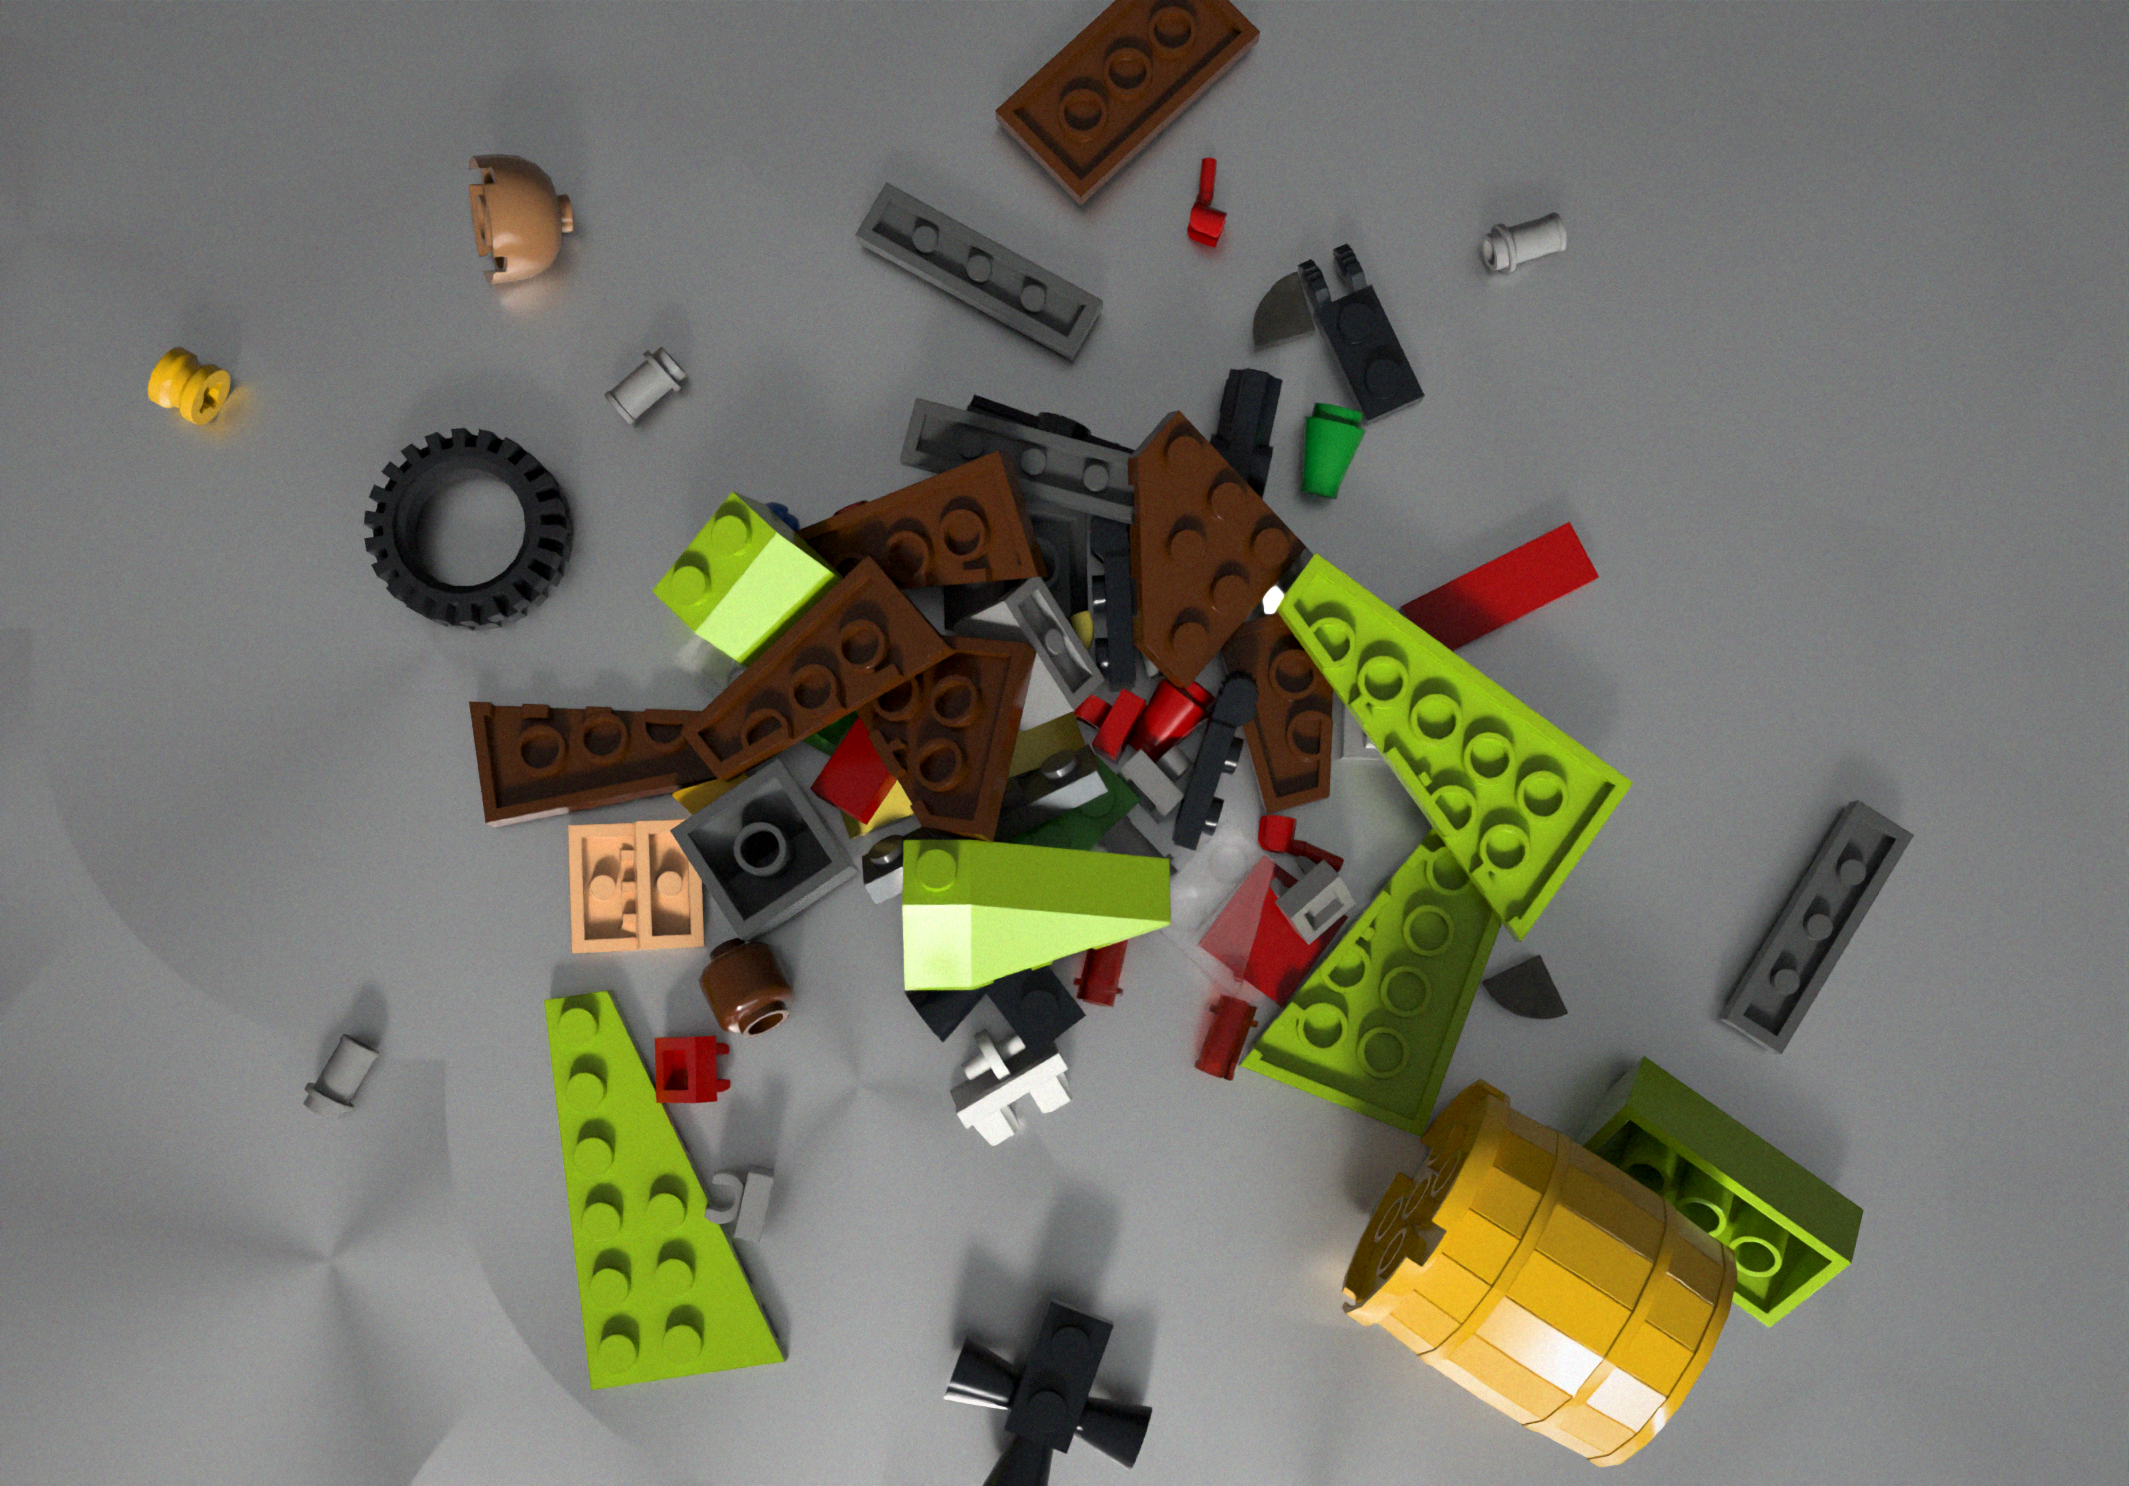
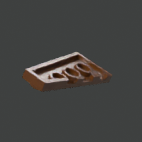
[795,450,1048,589]
[680,555,956,783]
[469,701,718,828]

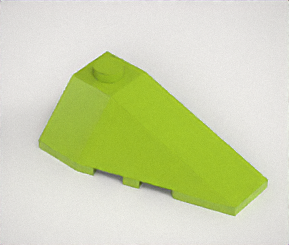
[902,840,1171,990]

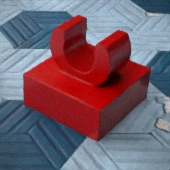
[1073,688,1147,764]
[655,1036,730,1103]

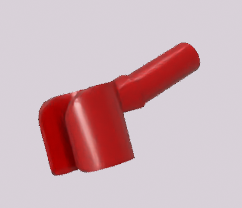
[1187,157,1228,248]
[1258,815,1344,873]

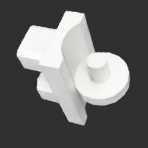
[950,1029,1073,1146]

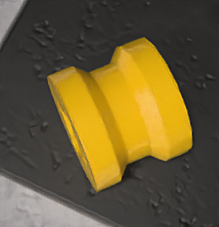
[148,347,231,426]

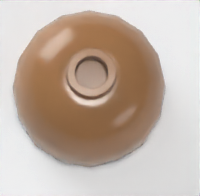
[469,154,573,284]

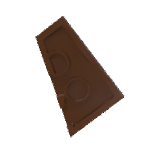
[1219,613,1333,815]

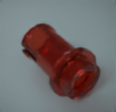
[1073,939,1129,1008]
[1194,994,1259,1081]

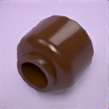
[699,938,795,1038]

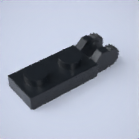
[1298,243,1425,426]
[1089,515,1136,692]
[1172,668,1260,851]

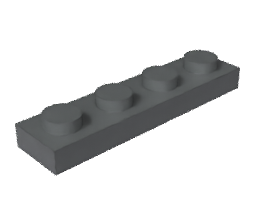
[855,182,1103,361]
[900,398,1135,525]
[862,744,1108,906]
[1718,800,1914,1054]

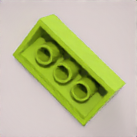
[1574,1056,1863,1328]

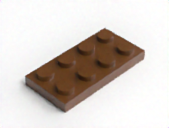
[995,0,1260,206]

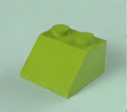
[652,491,844,668]

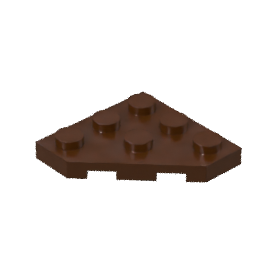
[1128,410,1306,688]
[855,635,1037,842]

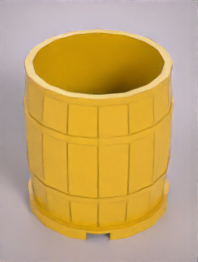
[1342,1078,1738,1467]

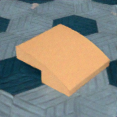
[567,819,704,954]

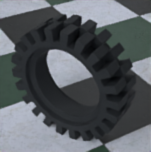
[364,428,573,631]

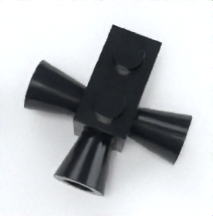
[904,966,1086,1056]
[943,1298,1152,1486]

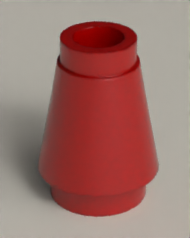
[1127,676,1216,763]

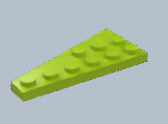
[1275,553,1633,942]
[1237,827,1502,1137]
[544,990,788,1390]

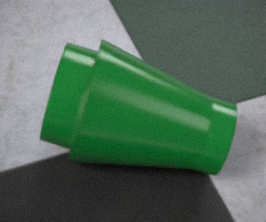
[1300,403,1366,499]

